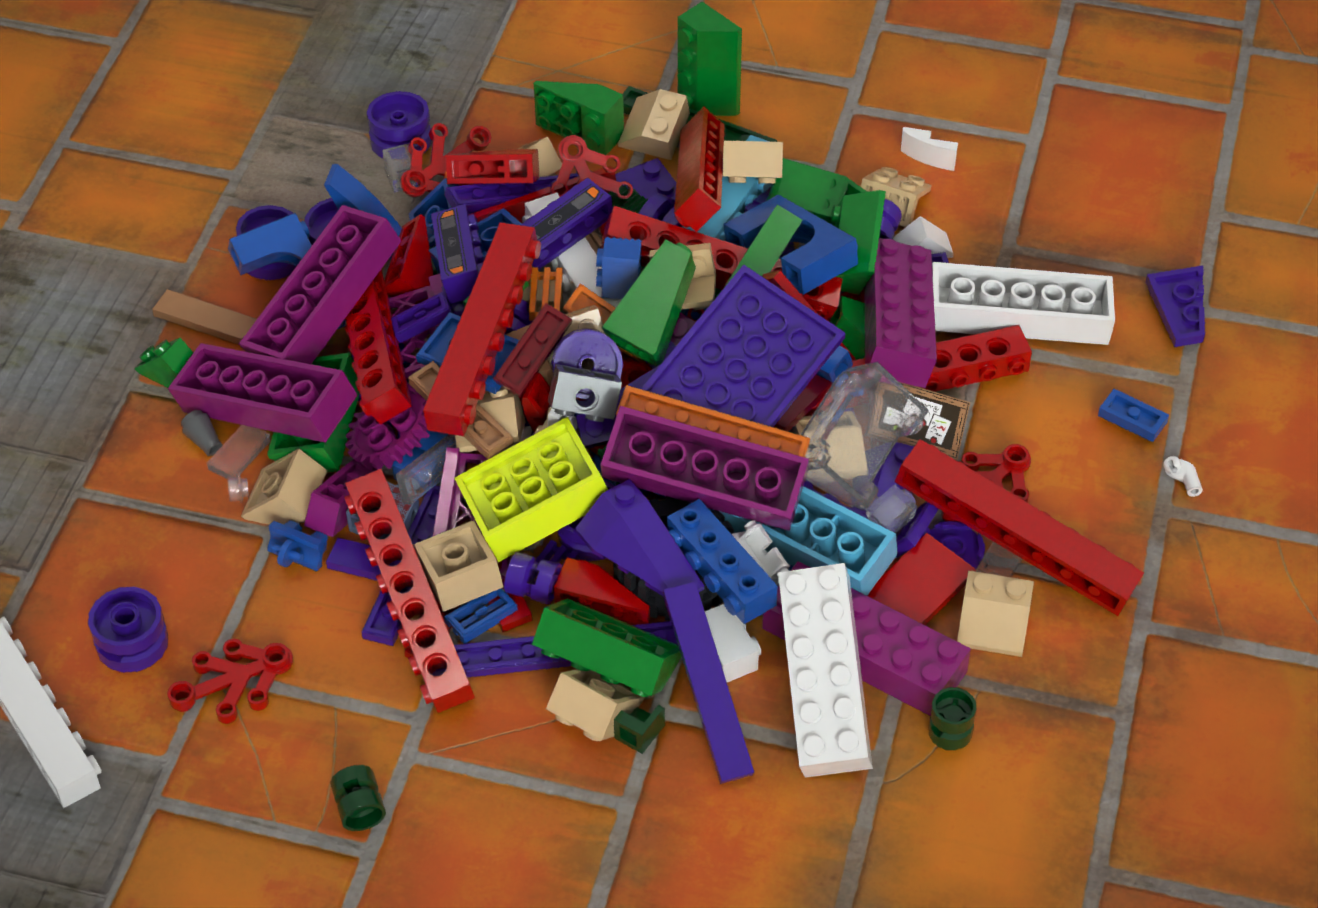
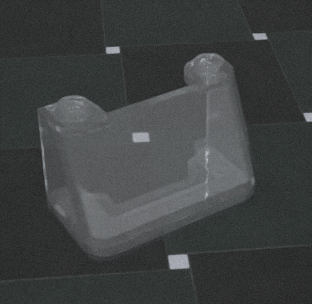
[801,362,929,511]

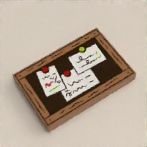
[865,378,970,461]

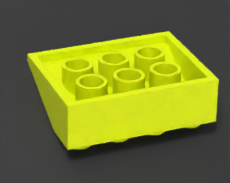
[454,417,608,562]

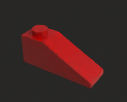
[446,149,539,184]
[384,214,434,304]
[554,557,650,625]

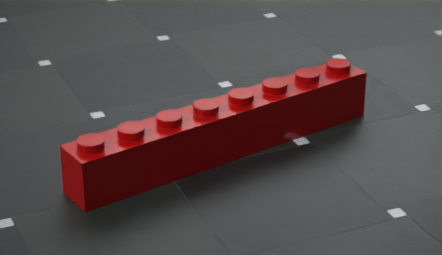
[674,106,725,232]
[423,222,541,436]
[895,439,1144,616]

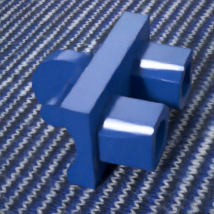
[267,520,328,571]

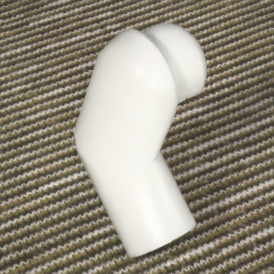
[1163,456,1203,497]

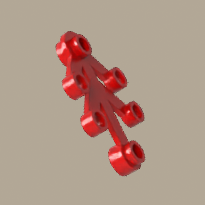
[400,123,492,197]
[550,135,633,237]
[941,444,1031,523]
[167,639,293,724]

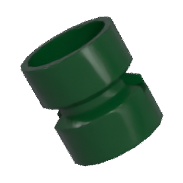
[929,687,977,750]
[330,765,386,831]

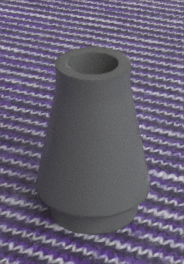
[181,410,223,456]

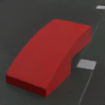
[522,373,550,432]

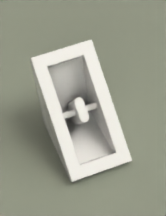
[893,216,953,258]

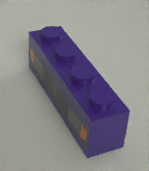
[521,178,613,270]
[431,204,485,304]

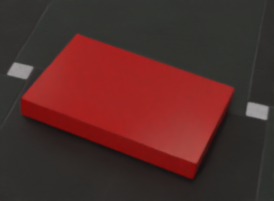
[867,533,976,625]

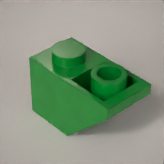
[830,296,865,360]
[134,338,194,388]

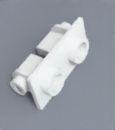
[732,520,790,586]

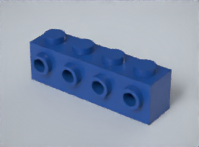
[667,499,778,624]

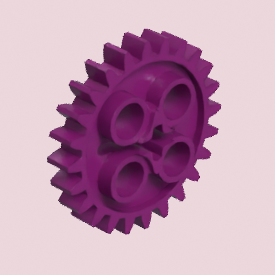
[345,383,430,471]

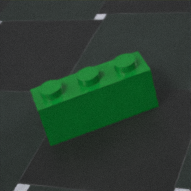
[830,190,886,295]

